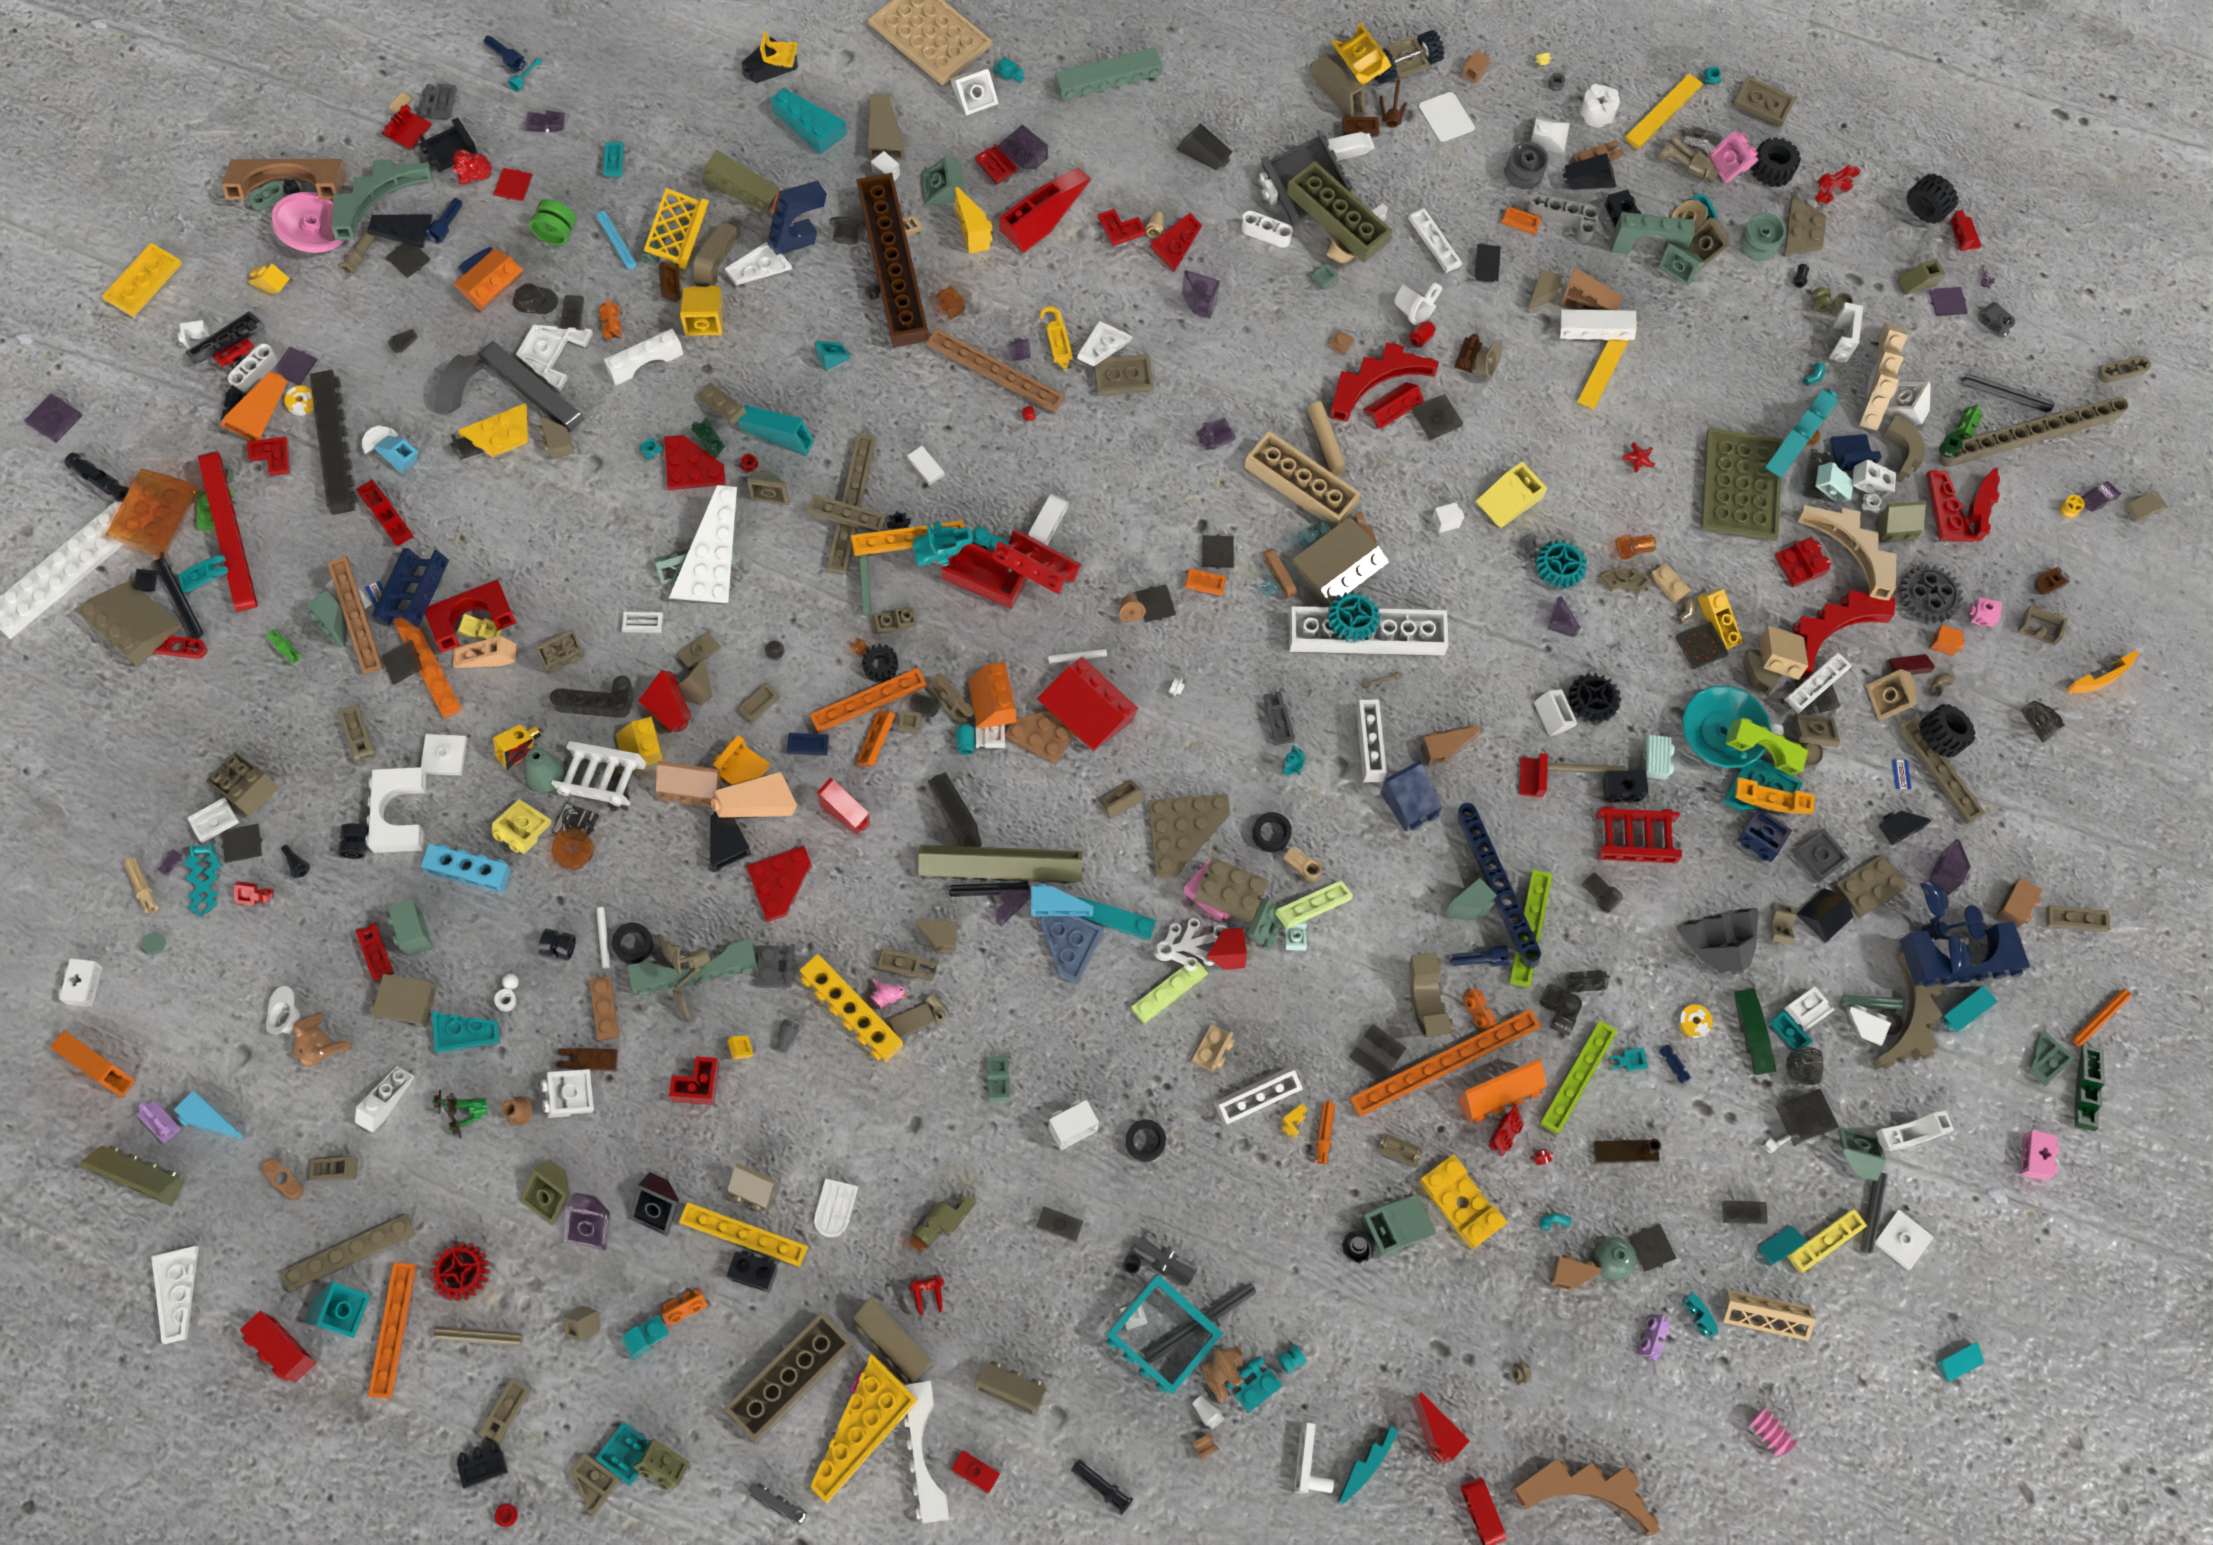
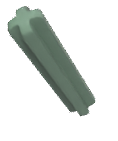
[1841,995,1904,1010]

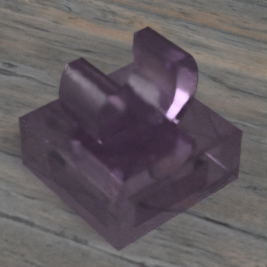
[1010,337,1031,361]

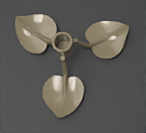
[657,934,711,1022]

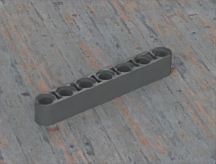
[478,341,584,432]

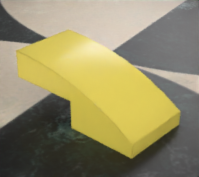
[457,614,502,641]

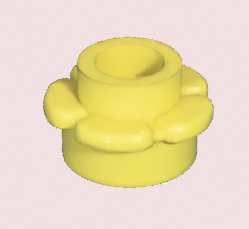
[1535,52,1552,66]

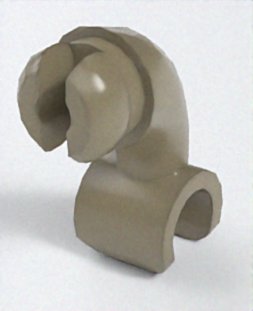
[1929,673,1955,697]

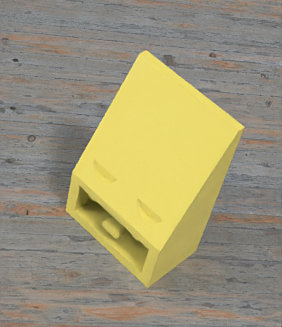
[1476,461,1547,529]

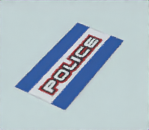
[365,581,384,607]
[1892,760,1911,789]

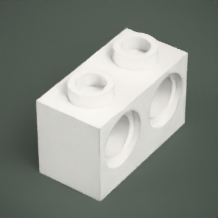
[1852,459,1896,499]

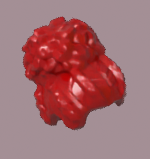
[452,150,492,185]

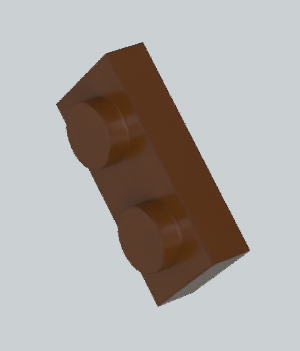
[1342,117,1379,136]
[659,262,681,302]

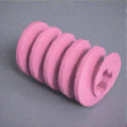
[1748,1406,1798,1456]

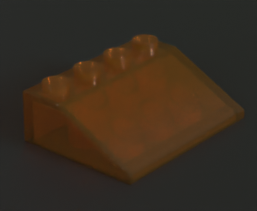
[106,468,199,559]

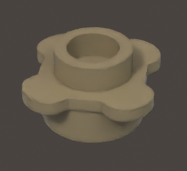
[1512,1361,1532,1385]

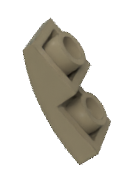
[873,607,917,634]

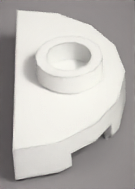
[362,425,398,455]

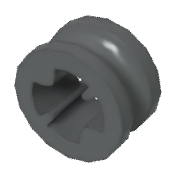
[1548,73,1566,91]

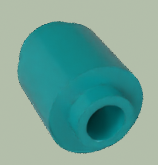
[955,724,976,755]

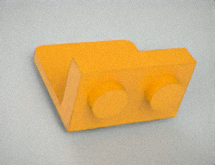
[712,735,770,785]

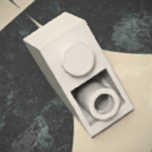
[1847,1004,1891,1046]

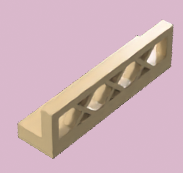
[1722,1289,1816,1341]

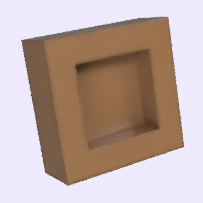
[1328,330,1354,355]

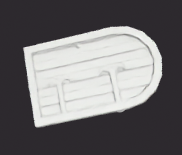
[814,1178,859,1238]

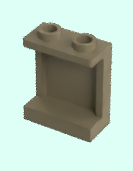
[370,974,437,1028]

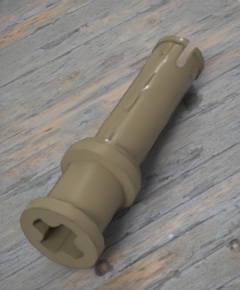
[339,228,376,275]

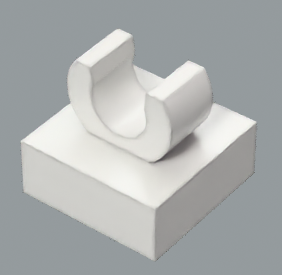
[1120,1305,1147,1331]

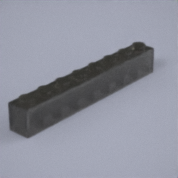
[310,370,358,515]

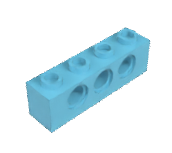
[420,844,511,893]

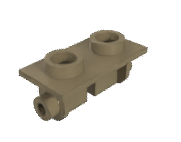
[1376,1132,1423,1168]

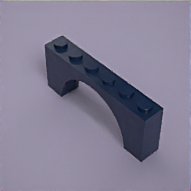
[1899,922,2030,987]

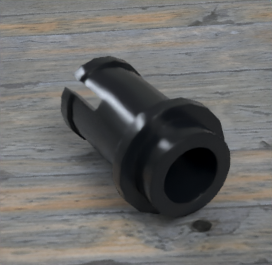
[1793,264,1809,288]

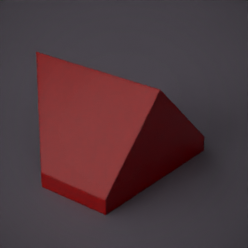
[1206,927,1247,970]

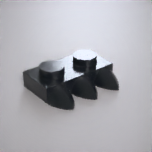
[457,1441,509,1489]

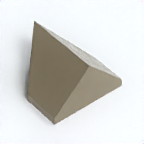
[678,660,713,705]

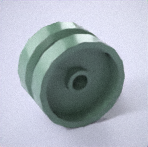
[1740,212,1787,260]

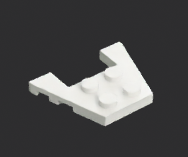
[516,325,593,392]

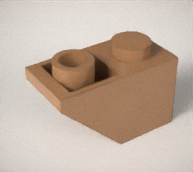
[1550,1255,1602,1291]

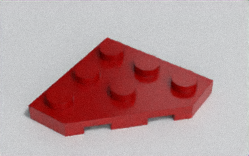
[664,435,726,490]
[747,845,812,923]

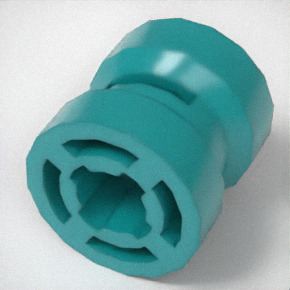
[1276,1344,1307,1374]

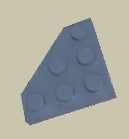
[1040,916,1104,984]

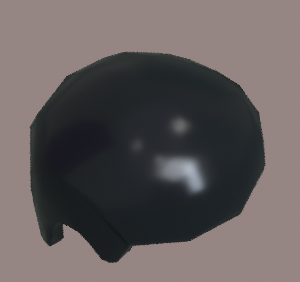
[1342,1230,1375,1264]

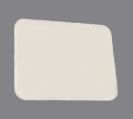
[1419,92,1475,142]

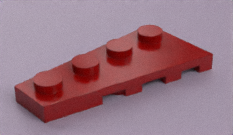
[1926,470,1977,542]

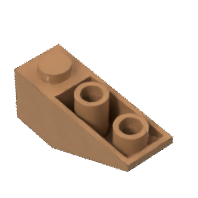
[1421,725,1482,766]

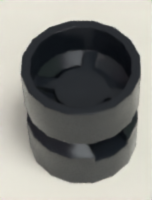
[338,823,368,859]
[539,928,576,961]

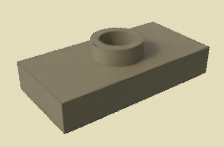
[677,632,721,671]

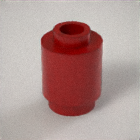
[1409,320,1436,347]

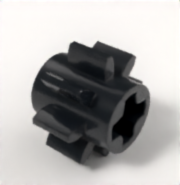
[887,511,911,530]

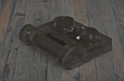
[1684,126,1722,154]

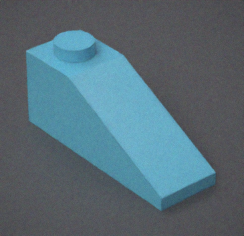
[1031,884,1093,916]
[174,1091,244,1139]

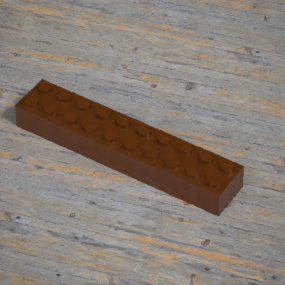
[856,173,929,348]

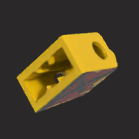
[493,725,541,770]

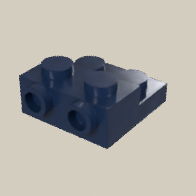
[1737,808,1793,863]

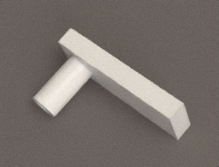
[1294,1423,1334,1494]

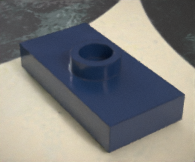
[787,733,829,756]

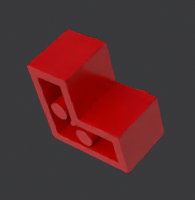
[669,1056,720,1105]

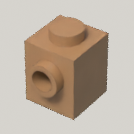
[1462,50,1491,84]

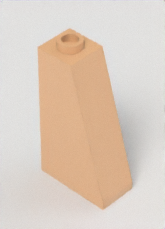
[710,772,797,817]

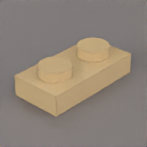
[1650,563,1691,604]

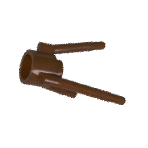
[1379,80,1408,128]

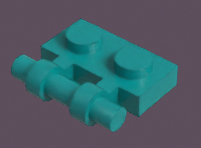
[1225,1356,1283,1413]

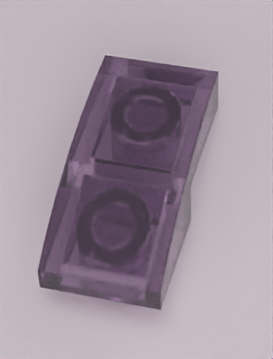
[526,110,565,132]
[2081,481,2122,512]

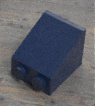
[1380,761,1442,832]

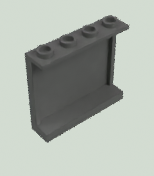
[1261,130,1353,225]

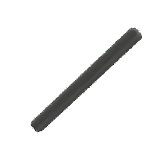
[1144,1283,1256,1363]

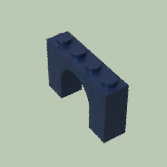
[767,180,827,255]

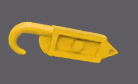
[1040,306,1072,371]

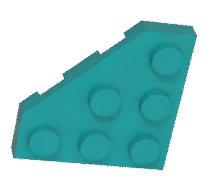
[1722,758,1803,813]

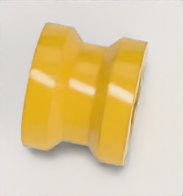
[2060,494,2085,518]

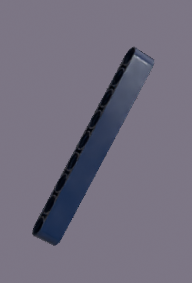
[1458,803,1541,968]

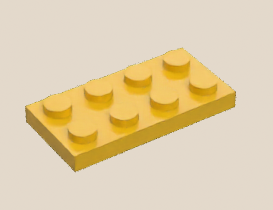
[102,243,182,317]

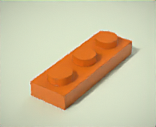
[855,711,895,767]

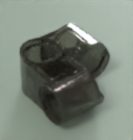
[1539,983,1582,1036]

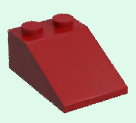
[1412,1392,1470,1464]

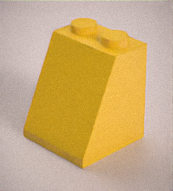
[680,285,723,336]

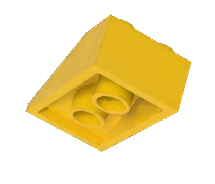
[955,187,993,254]

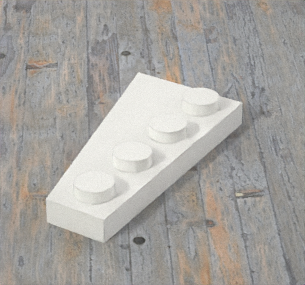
[151,1246,199,1344]

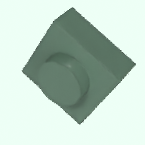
[1312,263,1339,289]

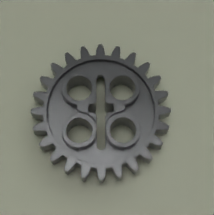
[1899,564,1963,624]

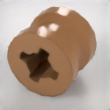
[1192,1433,1220,1460]

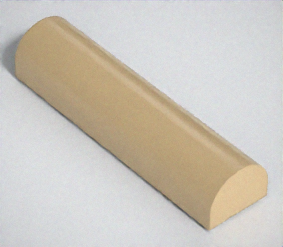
[1307,401,1345,476]

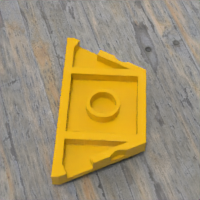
[458,403,528,457]

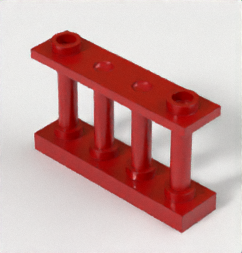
[991,529,1082,595]
[1596,806,1682,864]

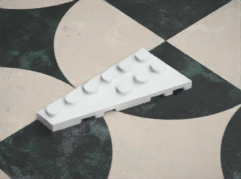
[669,485,737,604]

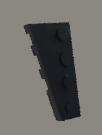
[185,311,266,364]

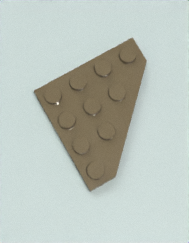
[1148,794,1230,878]

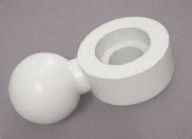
[494,974,519,1012]

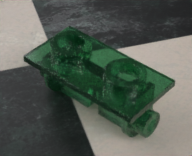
[691,418,725,458]

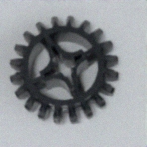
[1567,672,1621,724]

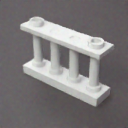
[551,741,647,806]

